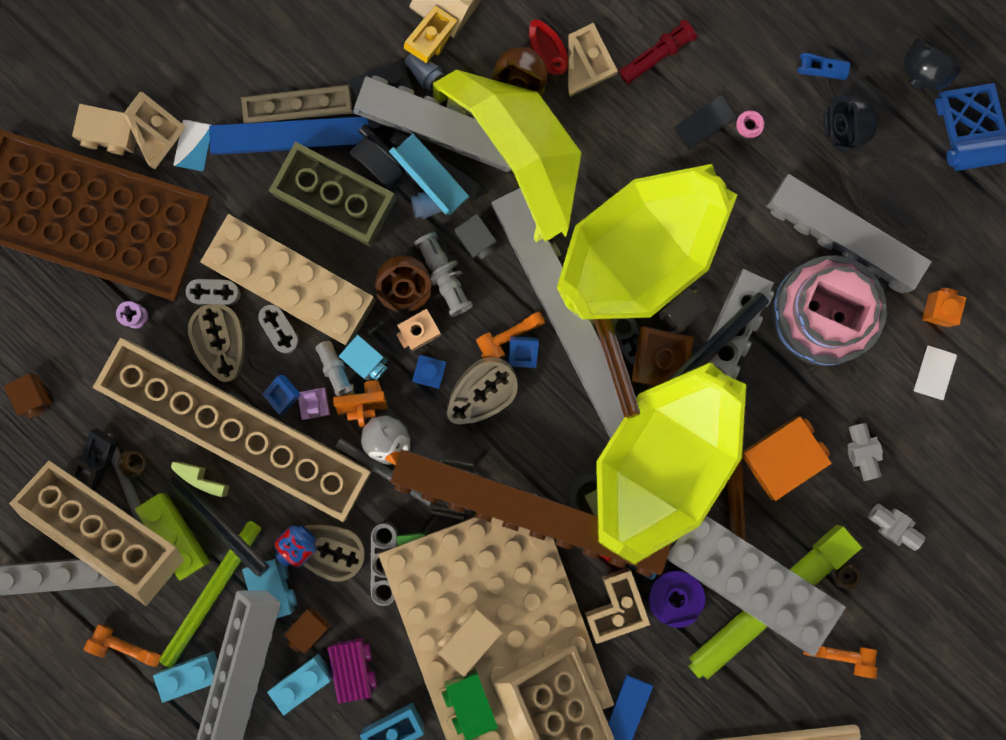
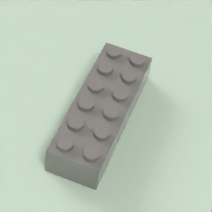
[667,516,846,656]

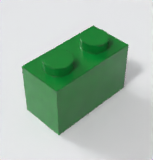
[441,669,498,740]

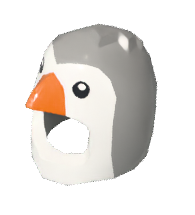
[361,416,410,465]

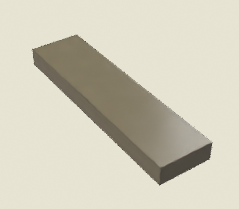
[241,85,354,124]

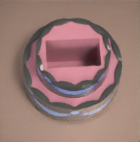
[771,256,887,366]

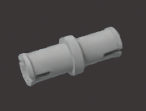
[316,341,353,396]

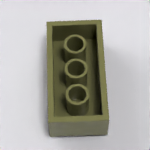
[269,142,397,247]

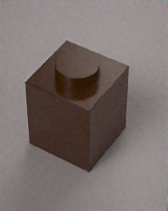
[4,374,52,419]
[284,607,331,654]

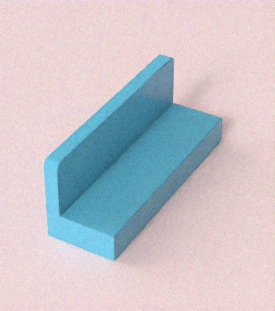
[389,134,470,215]

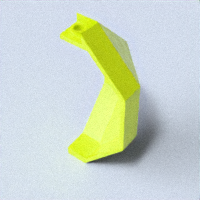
[433,70,581,243]
[557,164,737,319]
[597,363,746,564]

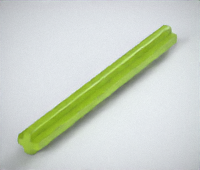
[159,521,261,668]

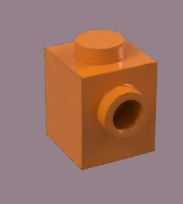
[922,288,966,327]

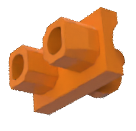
[333,380,387,427]

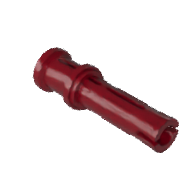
[618,19,697,85]

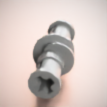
[414,232,473,317]

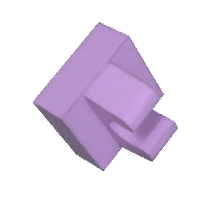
[298,388,331,420]

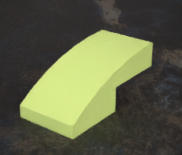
[171,462,230,497]

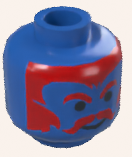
[275,525,317,567]

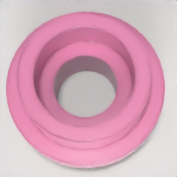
[736,111,764,138]

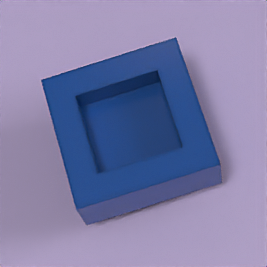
[507,336,539,368]
[412,355,447,389]
[262,375,301,415]

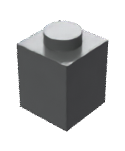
[454,214,496,260]

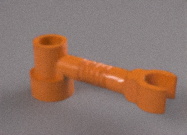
[476,311,545,359]
[83,624,161,667]
[803,646,878,679]

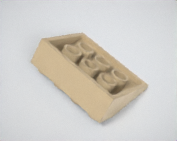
[492,645,615,740]

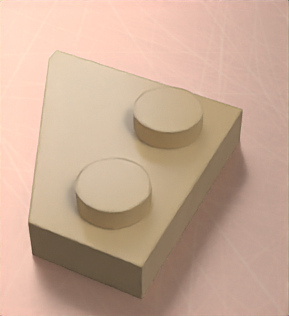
[568,23,618,97]
[124,92,186,169]

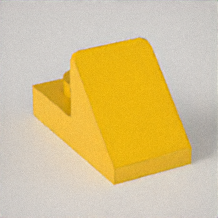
[404,5,458,63]

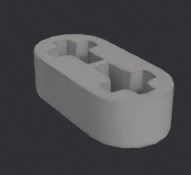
[186,279,241,306]
[258,305,300,354]

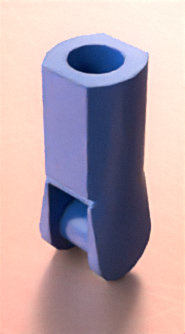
[797,53,850,81]

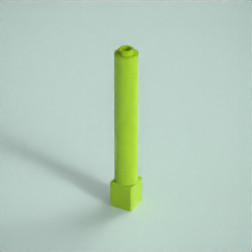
[689,525,862,680]

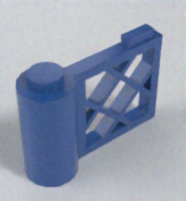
[935,83,1006,171]

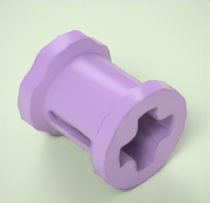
[116,301,148,328]

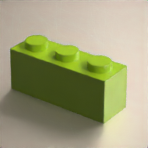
[135,493,211,581]

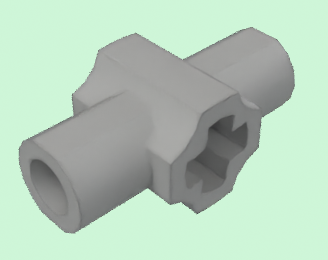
[847,423,883,481]
[868,504,925,551]

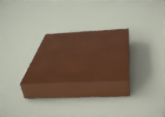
[632,327,694,386]

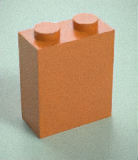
[742,416,832,501]

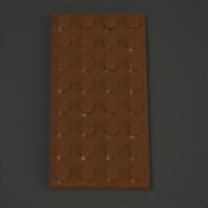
[0,130,211,302]

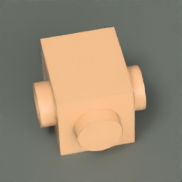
[396,309,441,351]

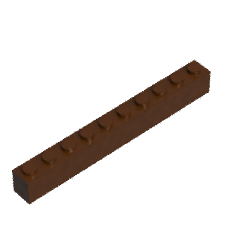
[390,449,672,577]

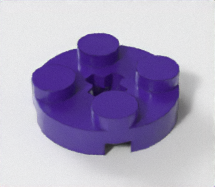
[648,570,705,628]

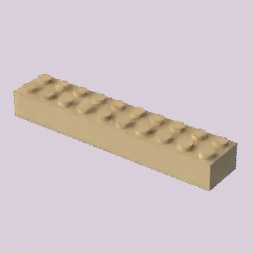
[93,338,372,522]

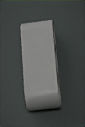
[371,522,398,606]

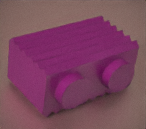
[328,638,377,704]

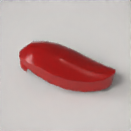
[529,19,568,75]

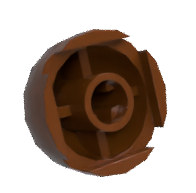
[491,47,548,96]
[375,255,431,311]

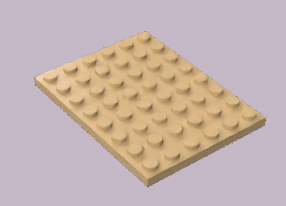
[378,494,614,740]

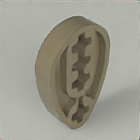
[188,304,245,382]
[447,357,518,424]
[303,524,366,582]

